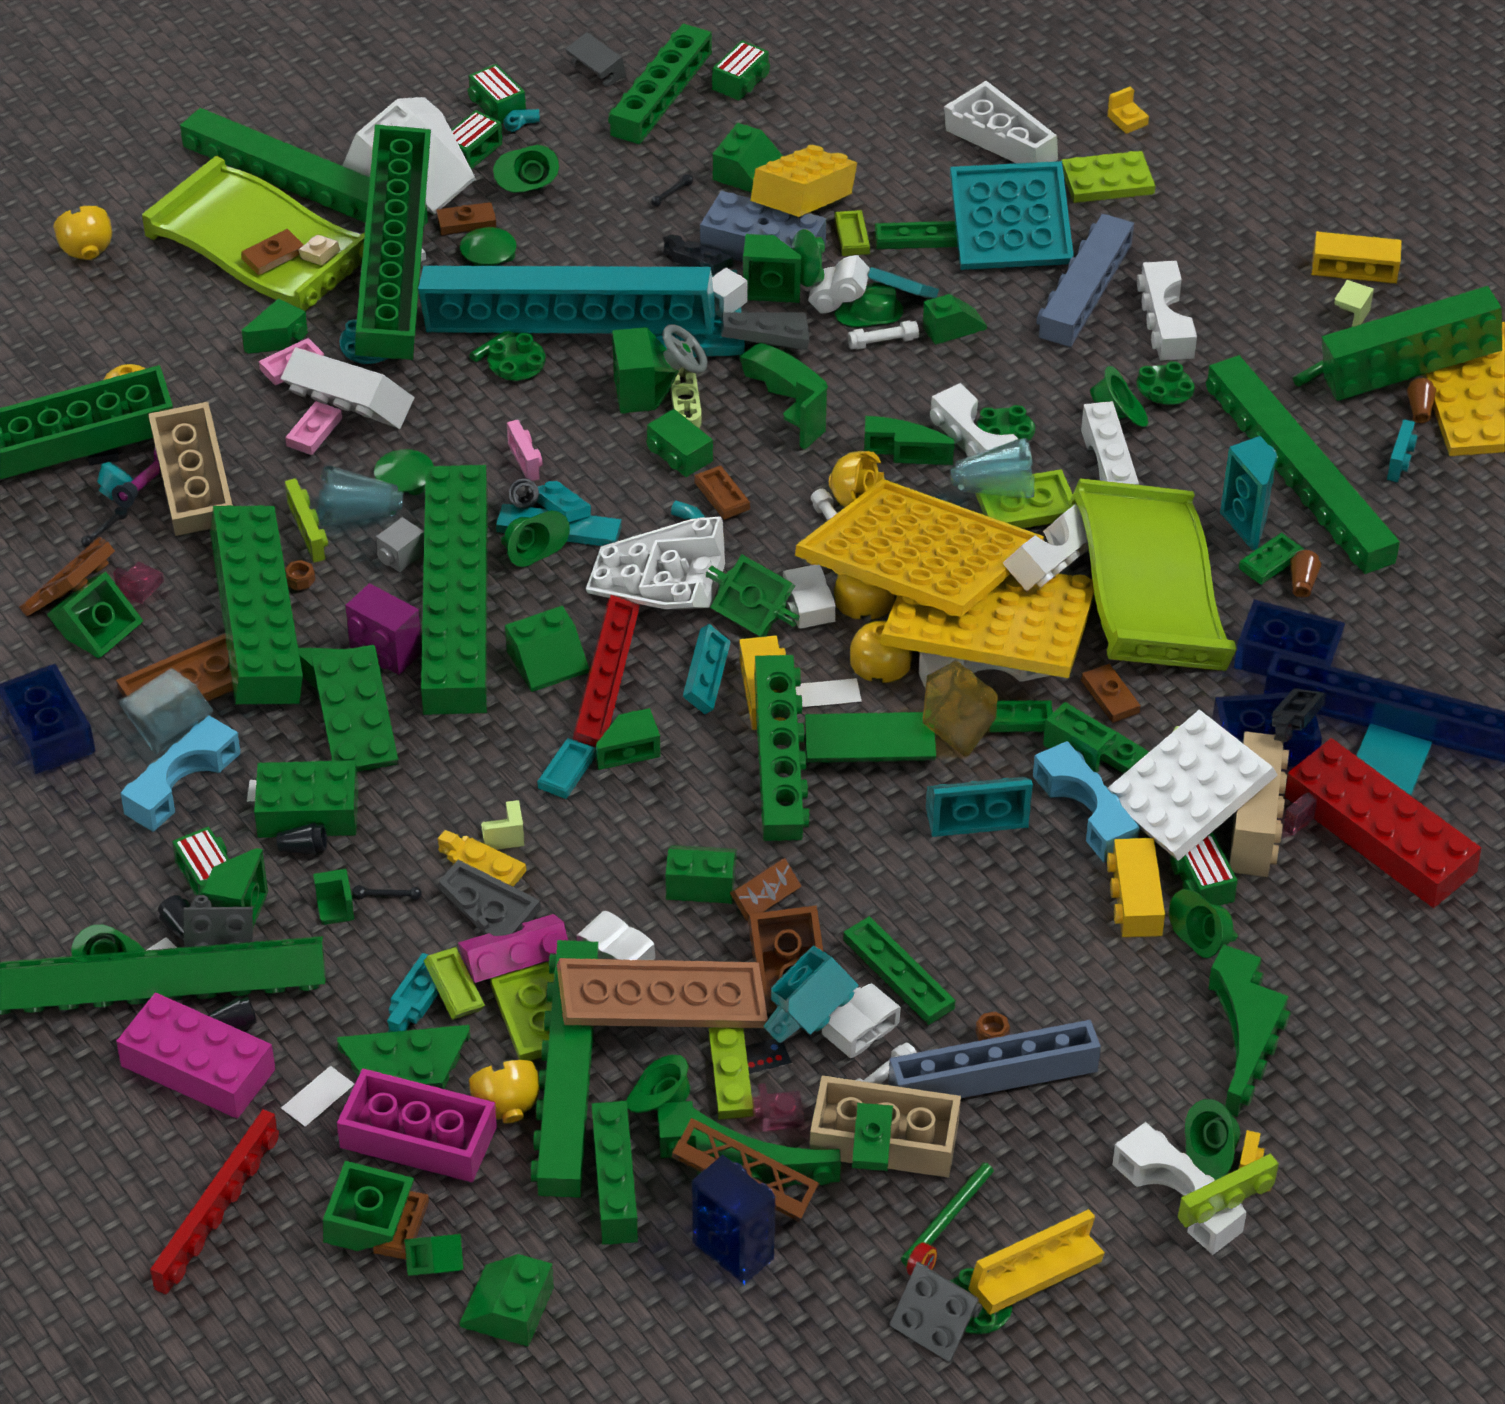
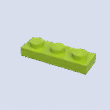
[285,478,328,563]
[709,1027,753,1120]
[1178,1153,1279,1228]

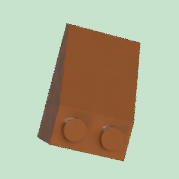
[748,905,823,1014]

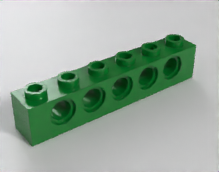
[608,23,712,145]
[754,655,809,841]

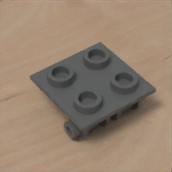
[184,895,253,947]
[890,1262,982,1362]

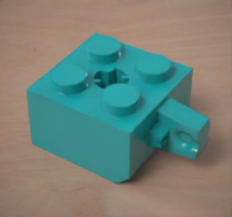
[763,945,859,1043]

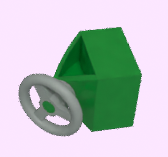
[612,324,707,414]

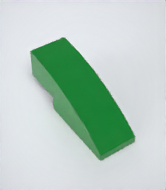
[739,343,828,399]
[864,415,954,465]

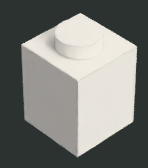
[712,268,747,318]

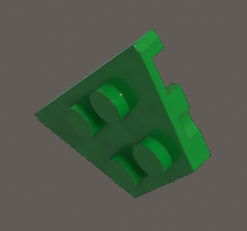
[337,1025,471,1089]

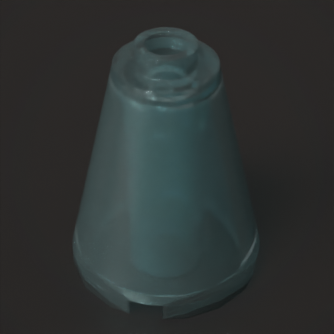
[951,438,1035,499]
[318,465,403,526]

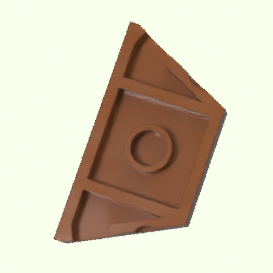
[19,537,115,617]

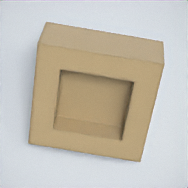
[299,235,341,265]

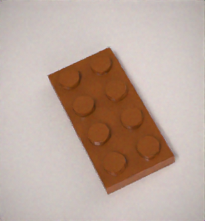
[116,633,233,728]

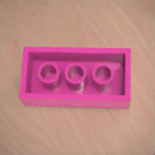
[116,992,276,1119]
[337,1068,497,1183]

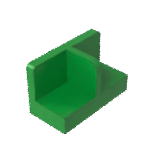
[783,375,827,450]
[1043,702,1117,772]

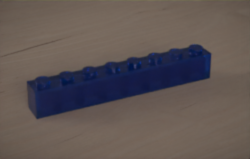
[1263,652,1505,763]

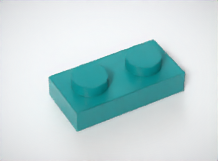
[1387,419,1418,482]
[536,481,591,522]

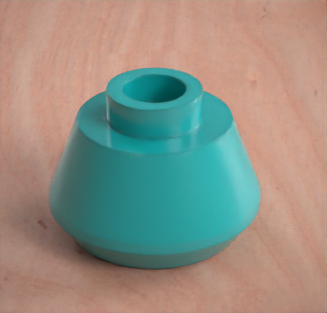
[97,462,134,501]

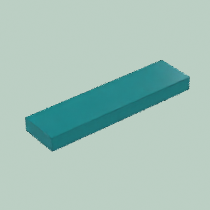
[496,504,622,546]

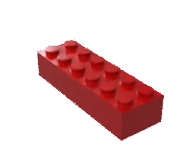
[1285,738,1482,909]

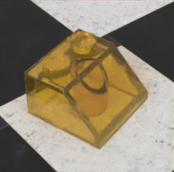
[923,660,998,757]

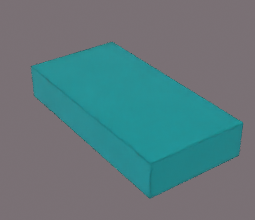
[537,738,596,799]

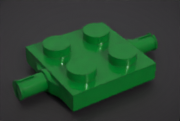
[706,554,800,637]

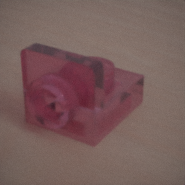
[113,561,164,604]
[752,1083,805,1132]

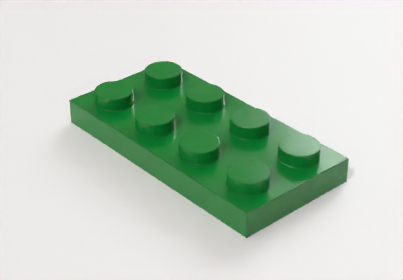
[312,645,398,772]

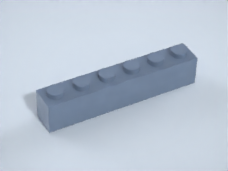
[1036,213,1134,347]
[888,1020,1101,1098]

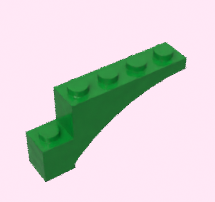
[1208,944,1291,1117]
[657,1101,841,1192]

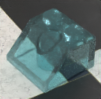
[119,668,214,754]

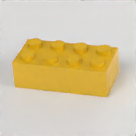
[750,145,857,217]

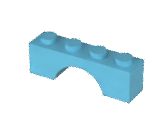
[120,715,241,832]
[1033,741,1140,862]

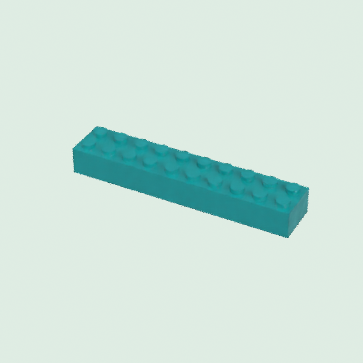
[418,266,716,334]

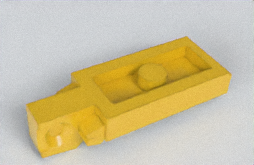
[437,830,526,887]

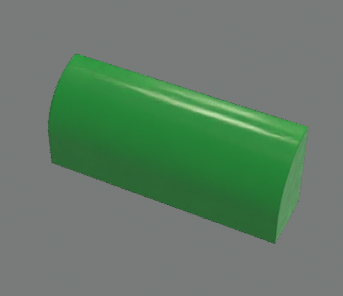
[804,712,936,763]

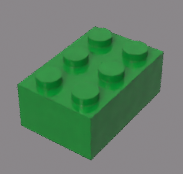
[254,760,358,838]

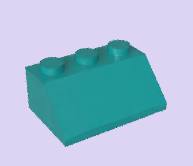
[1220,436,1277,551]
[926,777,1033,837]

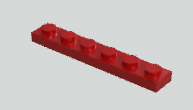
[572,595,640,748]
[150,1109,279,1295]

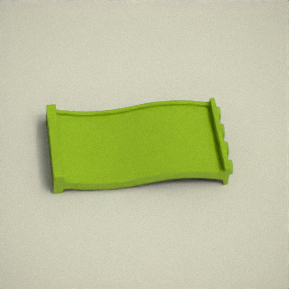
[142,156,365,311]
[1070,478,1237,671]

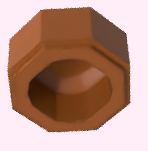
[285,560,315,590]
[975,1012,1010,1041]

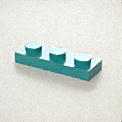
[682,624,731,714]

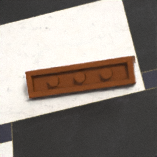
[672,1118,819,1222]

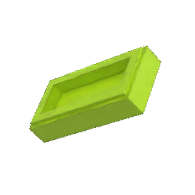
[834,210,870,256]
[424,947,485,1020]

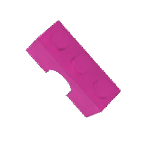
[458,914,568,983]

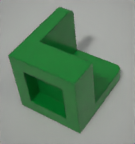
[313,869,354,925]
[405,1234,463,1276]

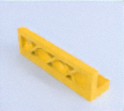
[968,1209,1105,1315]

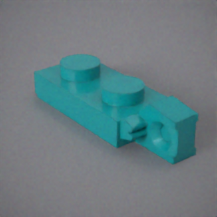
[387,953,439,1032]

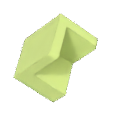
[1334,280,1374,327]
[481,800,524,850]

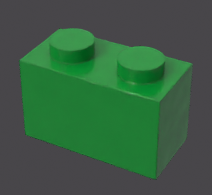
[646,409,713,477]

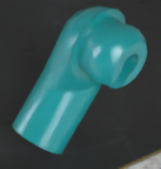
[503,109,540,132]
[671,500,705,520]

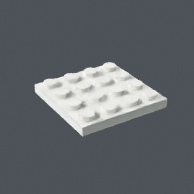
[1107,710,1278,861]

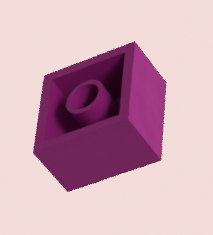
[345,583,422,675]

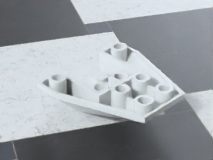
[342,97,476,214]
[586,517,725,609]

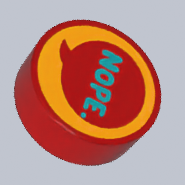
[907,1242,938,1276]

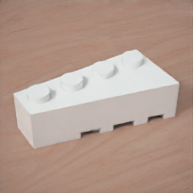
[944,81,1058,163]
[281,347,415,429]

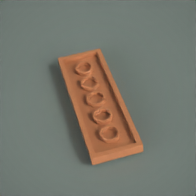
[557,958,768,1028]

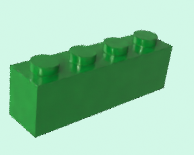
[591,1101,638,1245]

